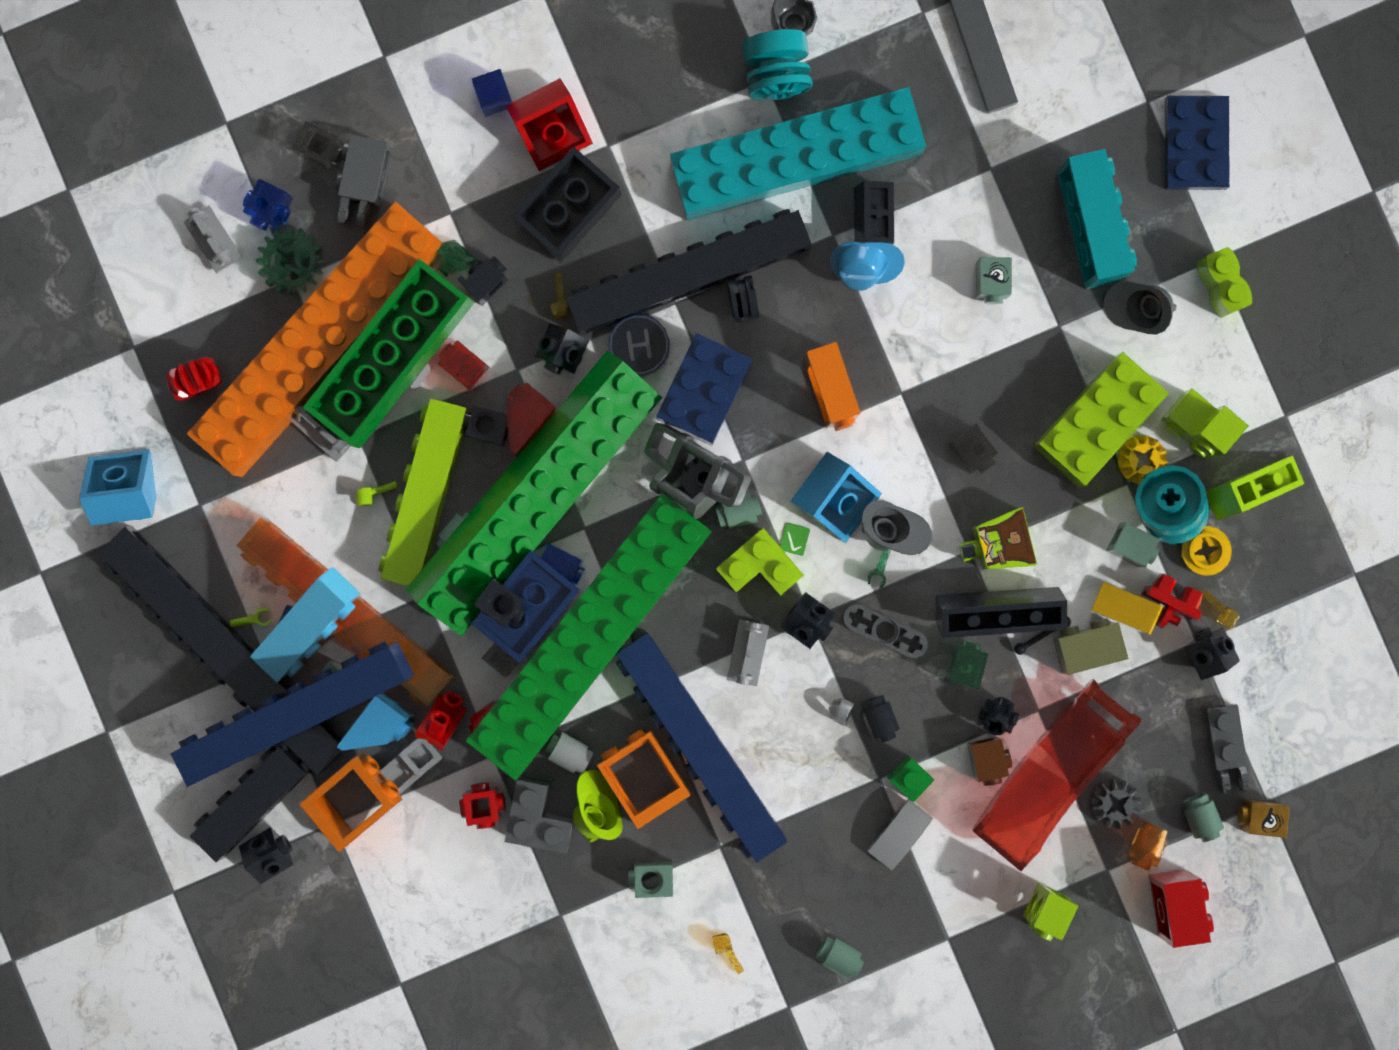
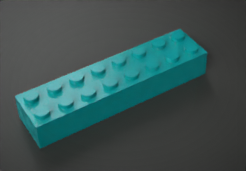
[670,87,926,220]

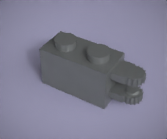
[335,135,392,228]

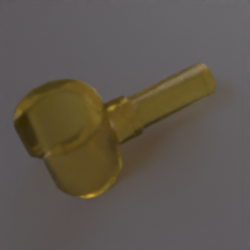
[549,274,570,319]
[1203,590,1239,629]
[712,933,744,974]

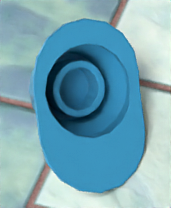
[830,242,905,291]

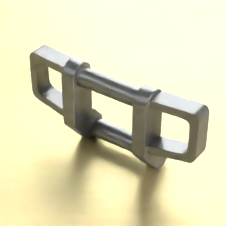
[644,423,751,519]

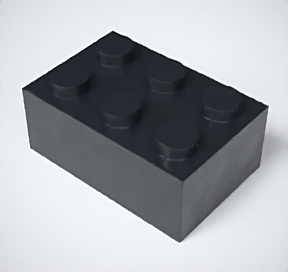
[511,146,622,263]

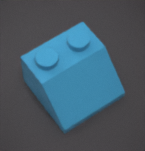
[79,449,156,525]
[791,452,882,543]
[337,692,415,751]

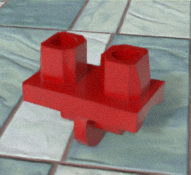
[1141,573,1203,629]
[415,691,467,751]

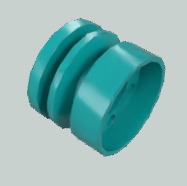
[742,29,813,100]

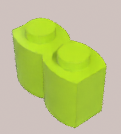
[1197,247,1252,318]

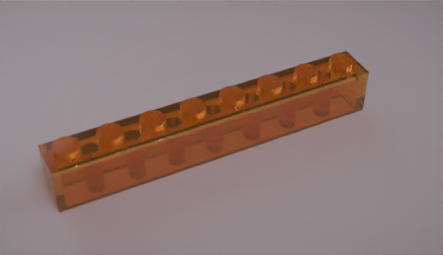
[236,517,455,707]

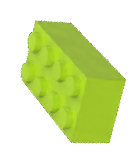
[1033,352,1169,488]

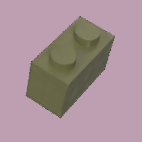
[1053,618,1129,675]

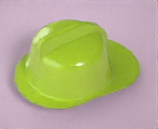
[573,769,623,842]

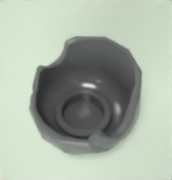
[770,0,817,37]

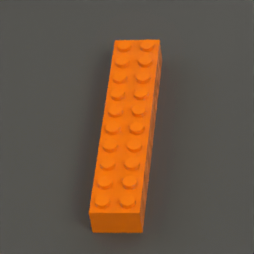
[187,201,447,477]

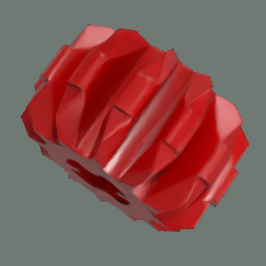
[165,357,222,401]

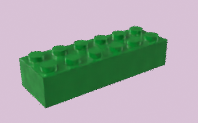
[303,259,475,448]

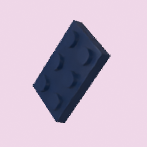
[1165,95,1230,190]
[471,550,580,664]

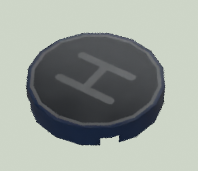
[609,314,670,376]

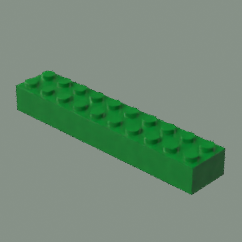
[405,350,663,636]
[466,493,712,781]

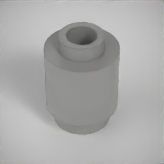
[545,732,593,774]

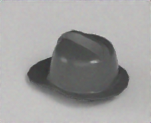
[1104,282,1177,335]
[861,500,932,555]

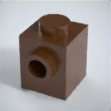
[967,737,1012,786]

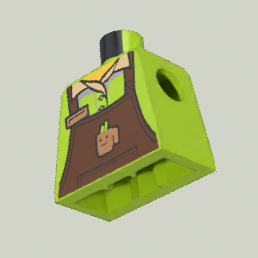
[959,507,1037,570]

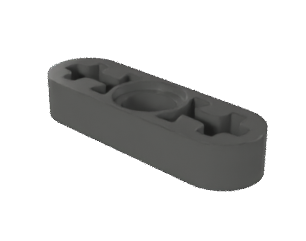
[842,604,928,658]

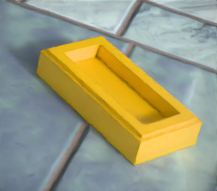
[1091,582,1163,635]

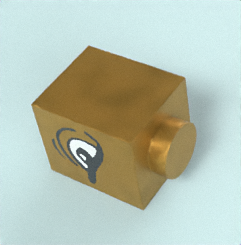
[1237,799,1290,838]

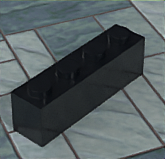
[936,587,1067,638]
[190,745,308,863]

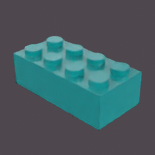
[1057,149,1137,290]

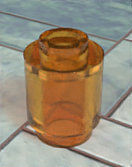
[1128,822,1168,871]

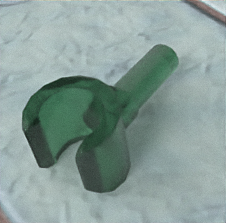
[867,551,891,589]

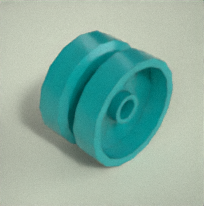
[1135,465,1210,544]

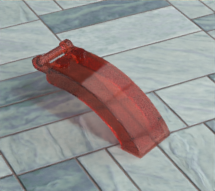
[972,679,1142,871]

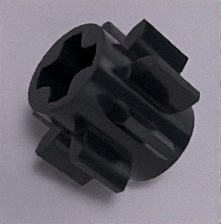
[978,697,1020,735]

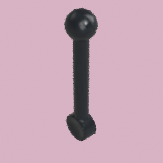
[1014,616,1071,655]

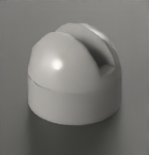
[829,698,855,726]

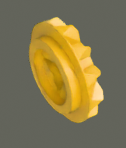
[1117,435,1168,484]
[1181,526,1232,576]

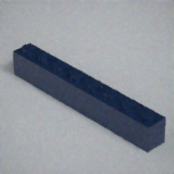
[615,633,788,863]
[170,641,415,787]

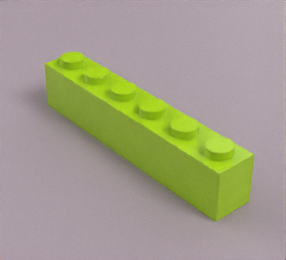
[378,398,470,586]

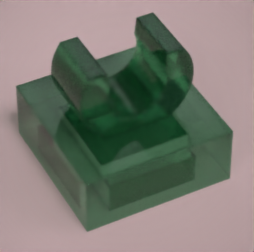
[437,240,477,277]

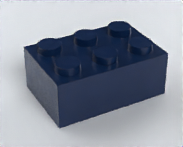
[656,333,753,446]

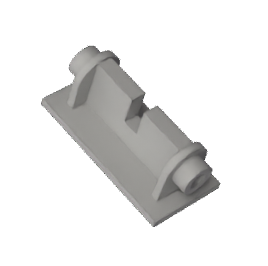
[183,205,242,274]
[291,404,351,462]
[727,619,769,686]

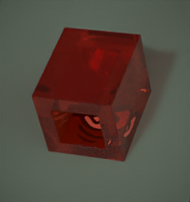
[438,340,489,391]

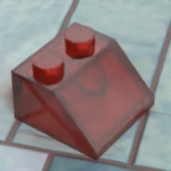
[506,382,557,456]

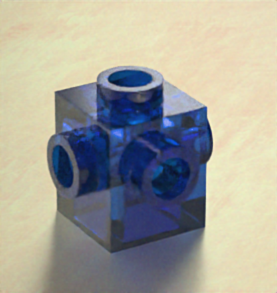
[243,179,293,231]

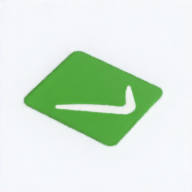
[780,523,810,556]

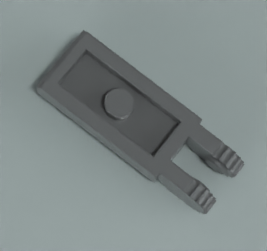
[1204,704,1250,795]

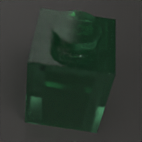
[945,641,989,690]

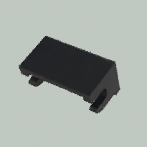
[854,181,894,244]

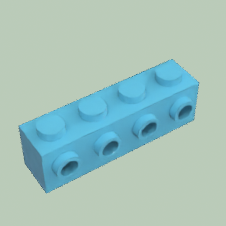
[250,567,360,683]

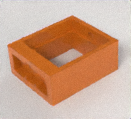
[803,342,861,431]
[597,729,691,829]
[299,751,403,852]

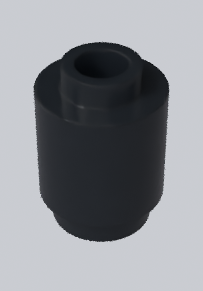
[860,695,900,743]

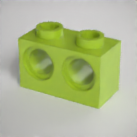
[1023,882,1079,941]

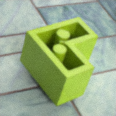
[1161,388,1249,459]
[716,528,804,596]

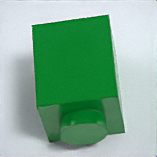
[887,755,934,802]

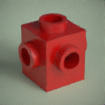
[459,782,506,829]

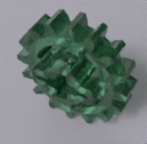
[255,226,325,295]

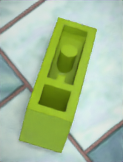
[1206,455,1304,520]

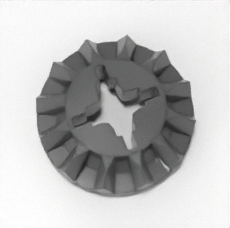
[1091,779,1142,830]

